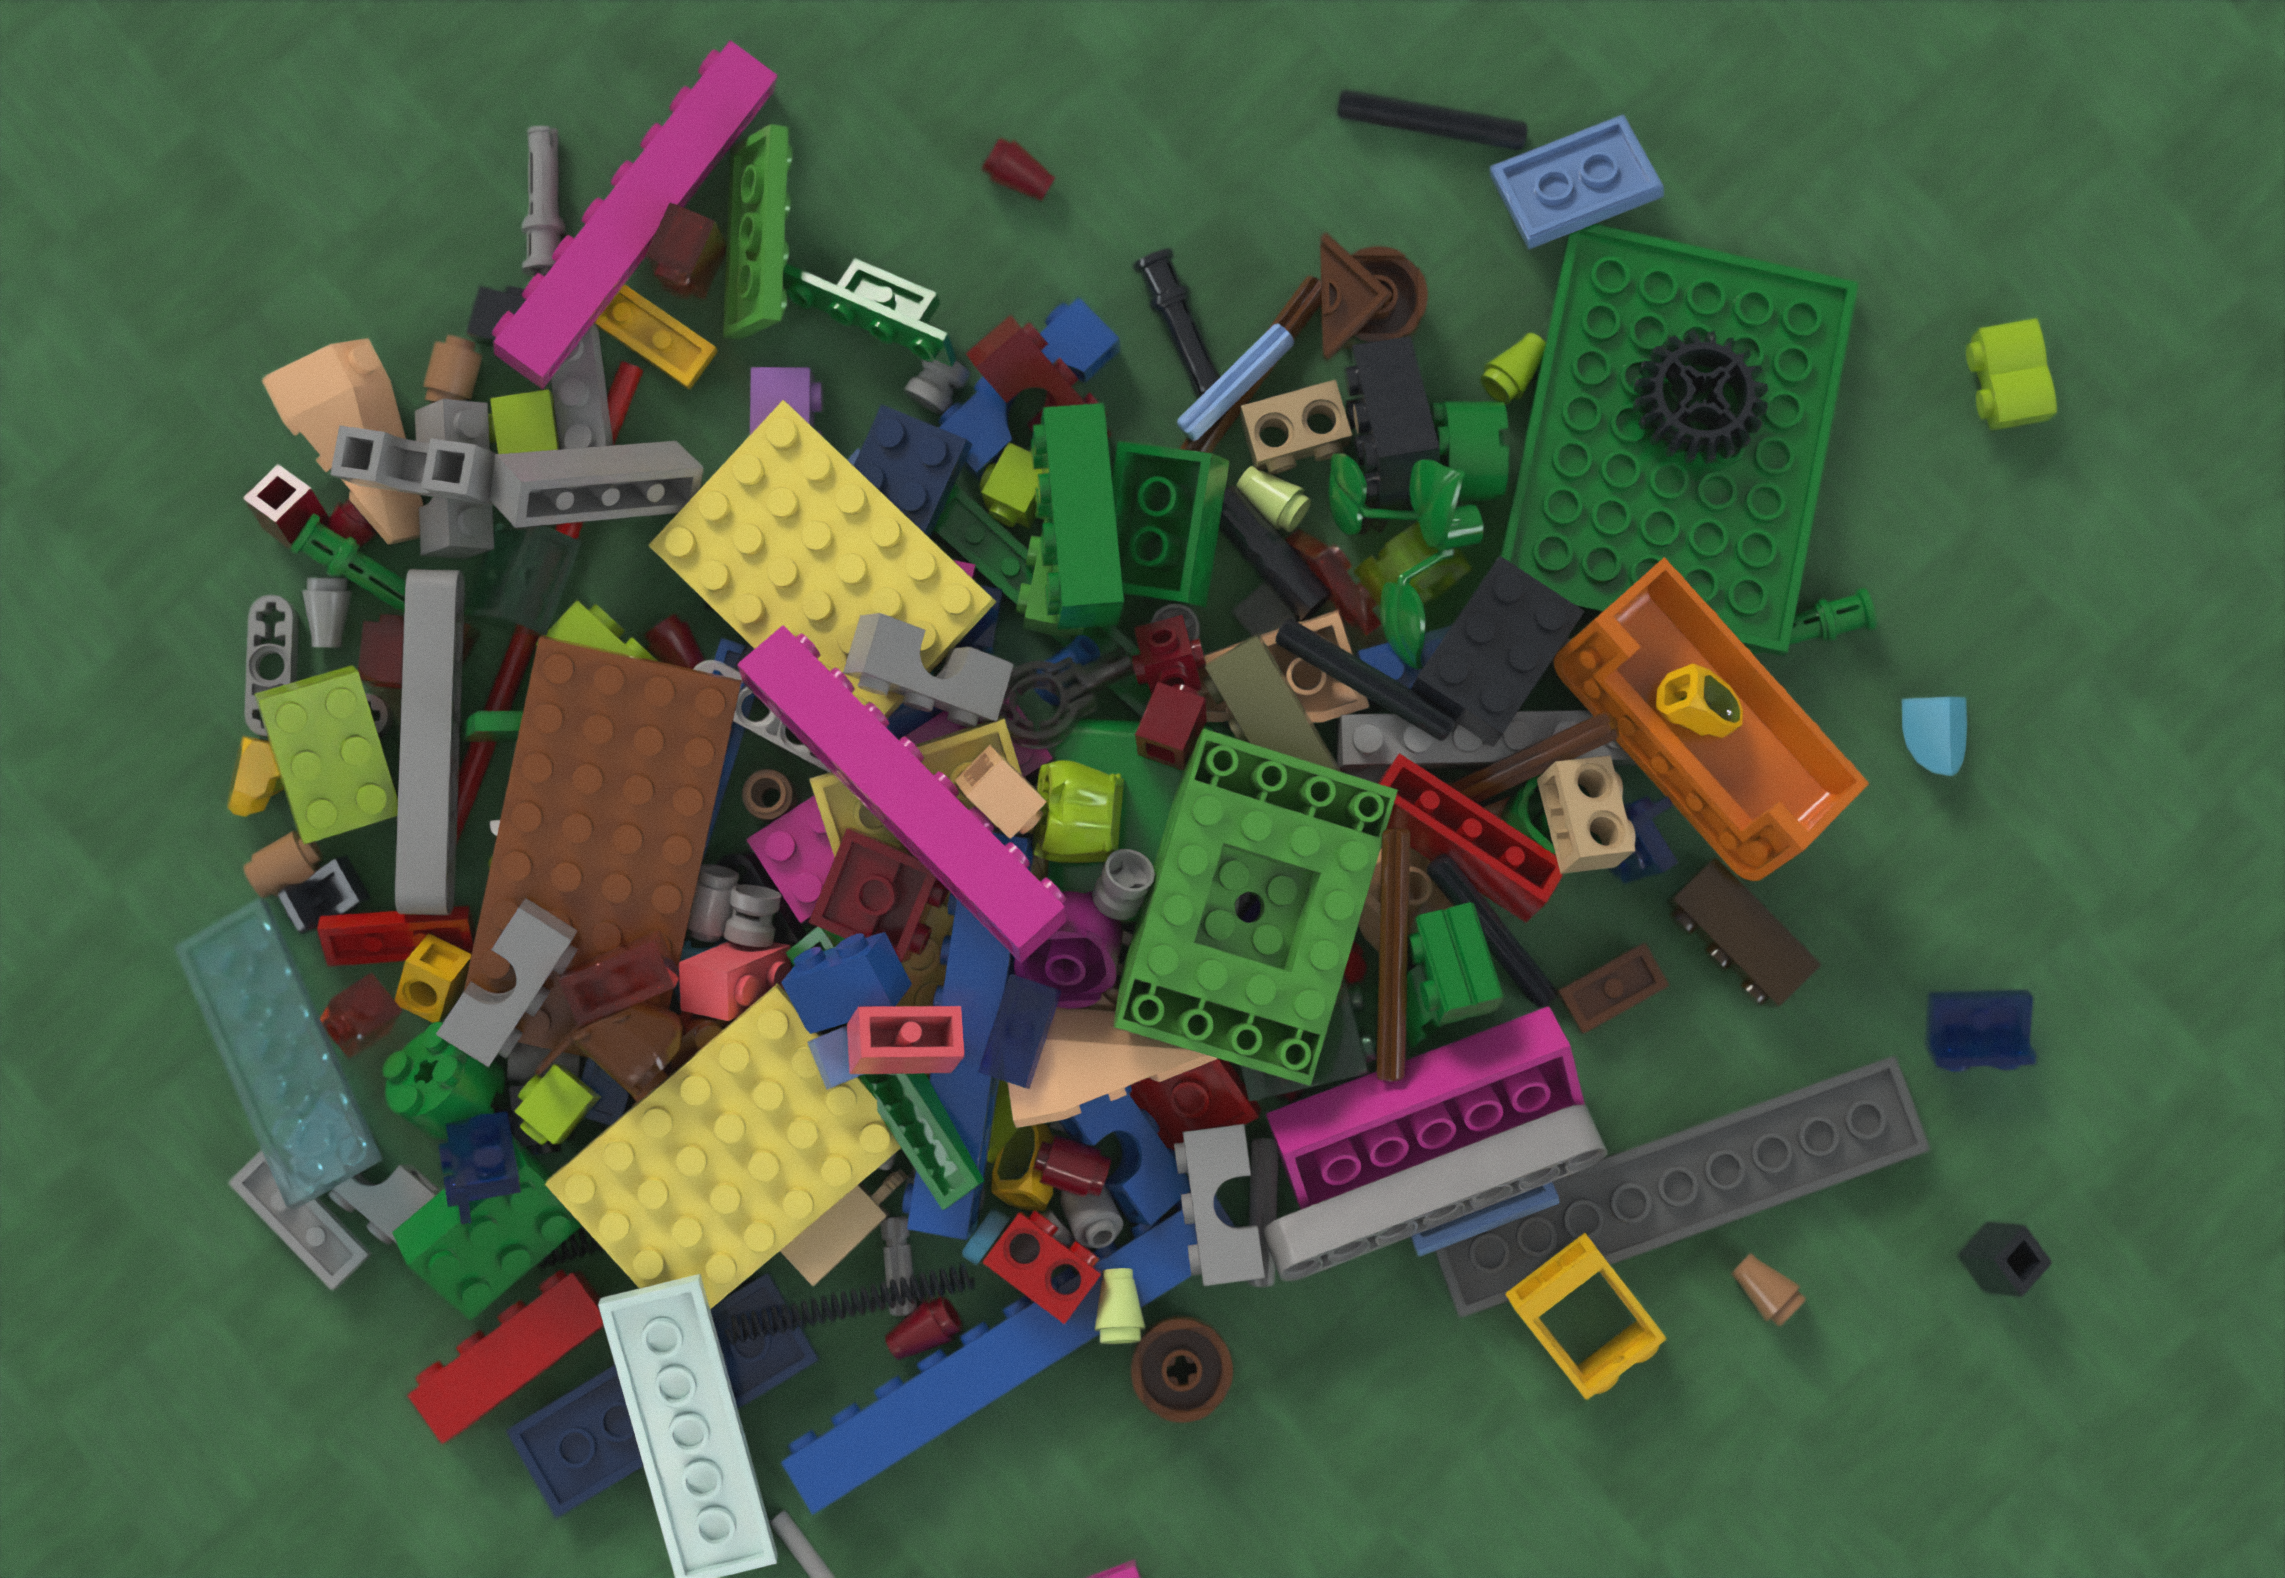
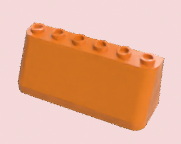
[1554,557,1869,881]

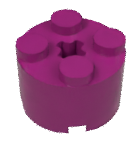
[1014,891,1123,1009]

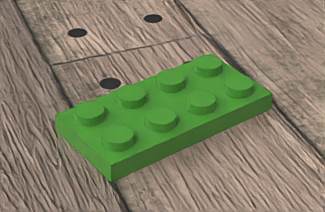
[723,124,793,340]

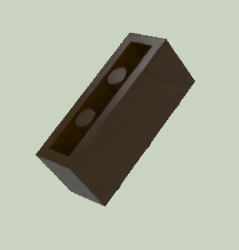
[1665,857,1822,1008]

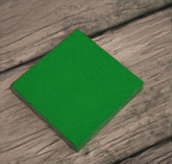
[460,711,523,742]

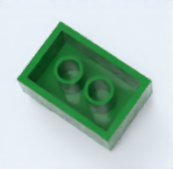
[1112,441,1230,607]
[392,1133,582,1321]

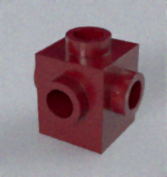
[1131,615,1206,694]

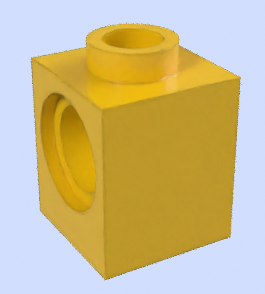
[393,933,472,1023]

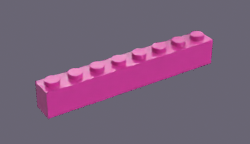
[492,40,778,390]
[737,625,1066,963]

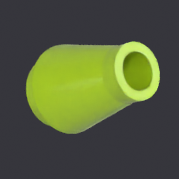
[1480,333,1546,405]

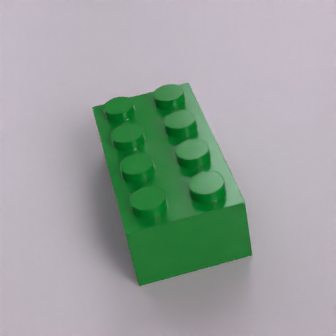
[1031,403,1124,630]

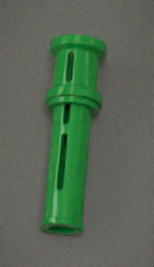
[289,513,406,614]
[1750,587,1877,655]

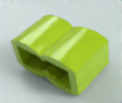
[1966,318,2057,431]

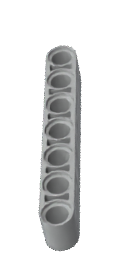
[395,569,465,915]
[1263,1105,1607,1281]

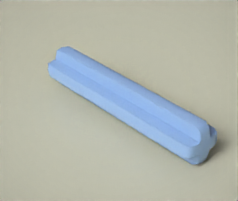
[1177,323,1294,441]

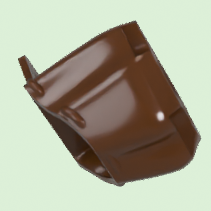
[535,997,684,1098]

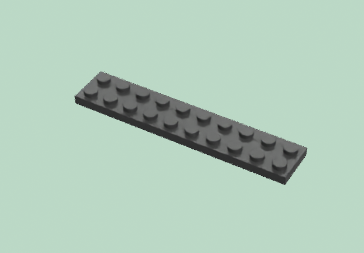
[1434,1055,1931,1318]

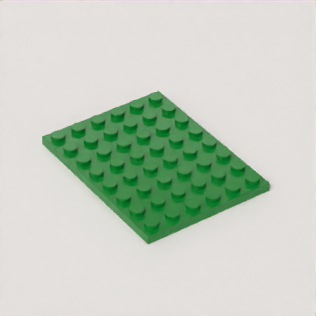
[1500,224,1859,657]

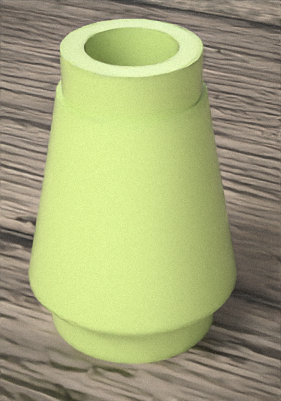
[1236,466,1311,532]
[1094,1268,1145,1344]

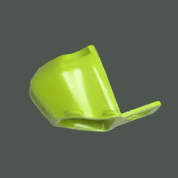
[1032,760,1124,863]

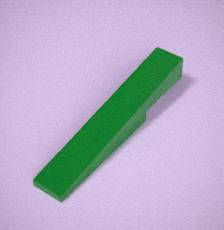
[786,927,984,1210]

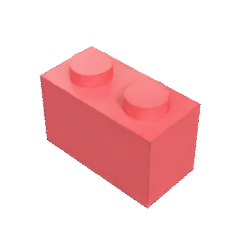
[679,941,792,1021]
[847,1006,965,1074]

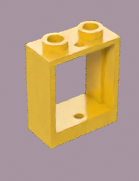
[1505,1233,1667,1401]

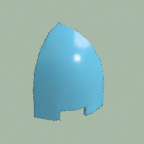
[1902,697,1967,776]

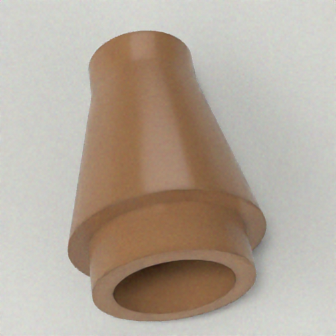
[1731,1253,1807,1327]

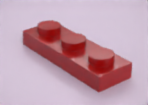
[317,906,476,967]

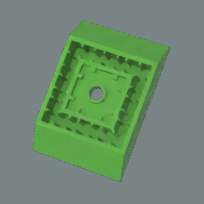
[1113,729,1398,1086]

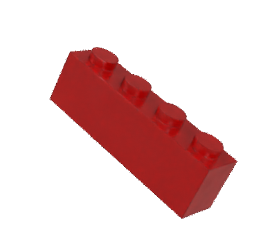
[1378,753,1563,923]
[407,1269,604,1444]

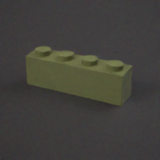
[1203,633,1341,772]

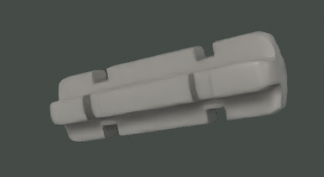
[881,1216,917,1316]

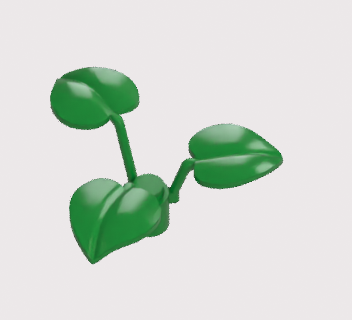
[1328,453,1483,669]

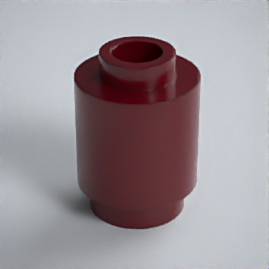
[1033,1134,1111,1198]

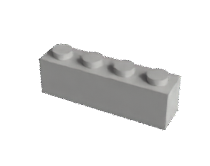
[490,441,703,528]

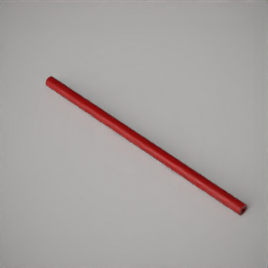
[456,361,644,847]

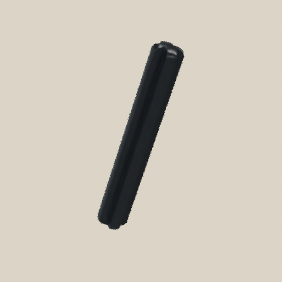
[1337,89,1528,150]
[1275,619,1457,741]
[1426,854,1557,1008]

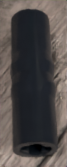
[1219,485,1333,621]

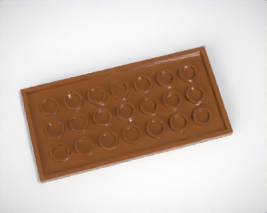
[464,635,742,1058]

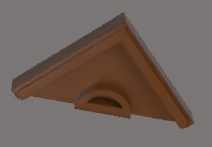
[1320,232,1392,363]

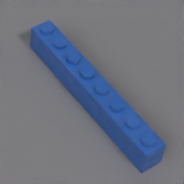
[902,827,1034,1240]

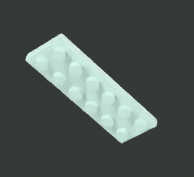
[598,1274,778,1578]

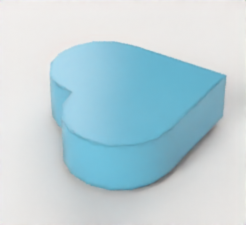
[961,1207,1010,1266]

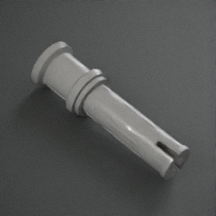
[522,126,566,277]

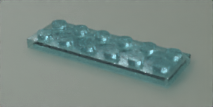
[174,898,383,1210]

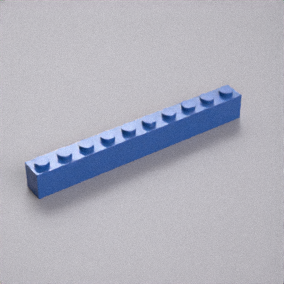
[781,1191,1235,1515]

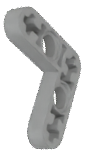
[244,594,394,738]

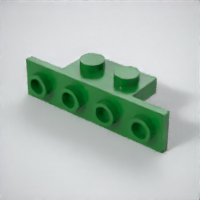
[783,258,957,367]

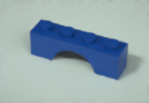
[938,297,1120,483]

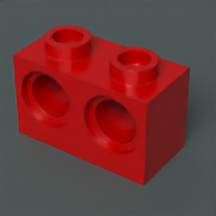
[982,1210,1102,1325]

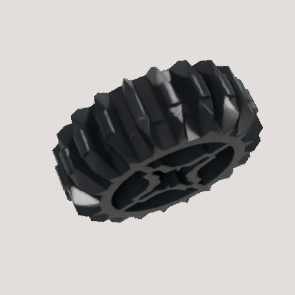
[1633,330,1768,465]

